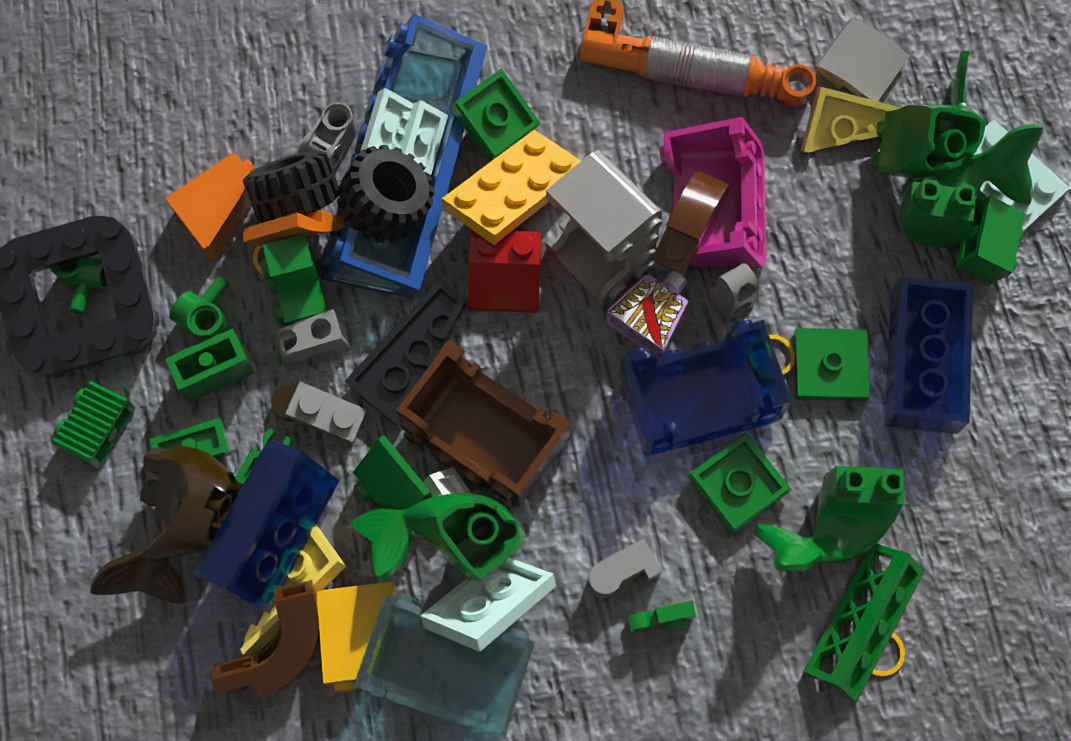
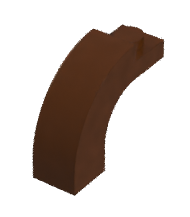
[651,171,731,276]
[212,580,319,698]

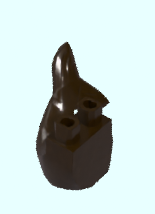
[90,445,242,604]

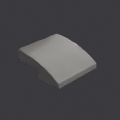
[814,18,910,101]

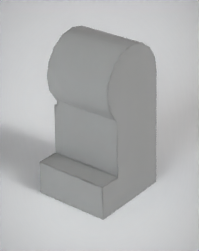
[708,263,759,322]
[276,309,351,363]
[588,538,662,599]

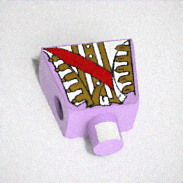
[606,271,688,361]

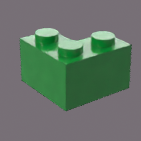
[260,234,329,326]

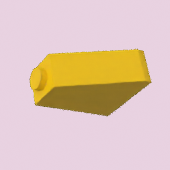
[316,582,397,693]

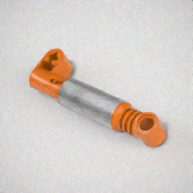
[580,0,816,107]

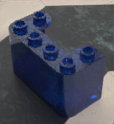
[619,319,792,456]

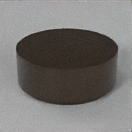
[271,384,298,422]

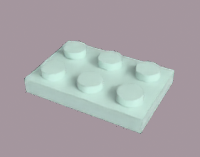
[974,119,1070,232]
[420,558,556,652]

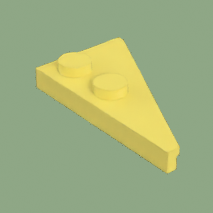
[800,87,900,153]
[240,516,346,656]

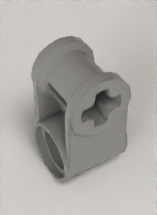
[299,102,357,171]

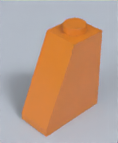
[165,152,255,262]

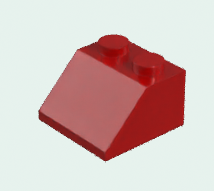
[468,229,541,313]

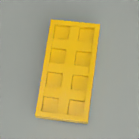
[441,130,581,245]

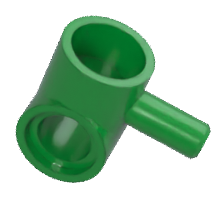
[50,255,108,315]
[169,277,230,343]

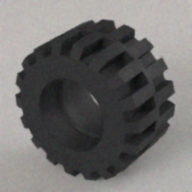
[337,145,435,243]
[242,150,339,223]

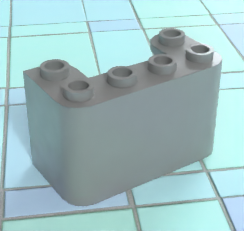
[546,150,662,307]

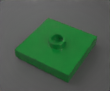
[449,68,541,163]
[794,328,870,401]
[687,432,792,535]

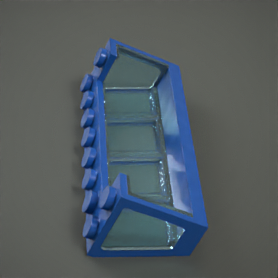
[320,13,487,299]

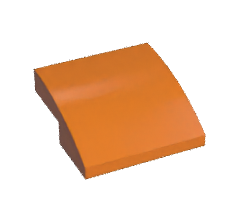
[243,210,345,247]

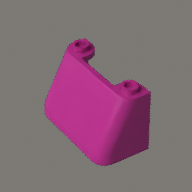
[660,117,767,269]

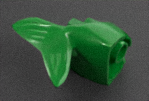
[872,51,986,178]
[899,124,1044,249]
[754,466,904,571]
[352,493,526,582]

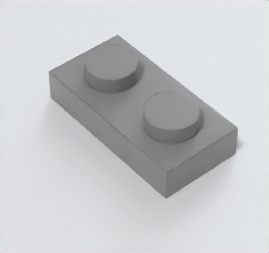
[284,381,367,445]

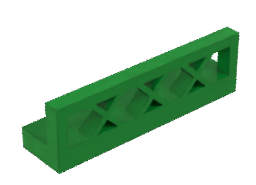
[803,543,925,702]

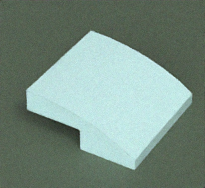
[360,88,448,176]

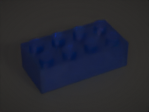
[885,277,973,434]
[194,439,340,614]

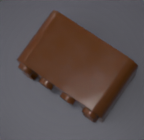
[396,340,571,509]

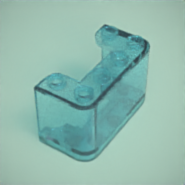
[354,592,535,740]

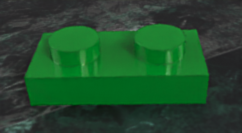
[149,418,232,459]

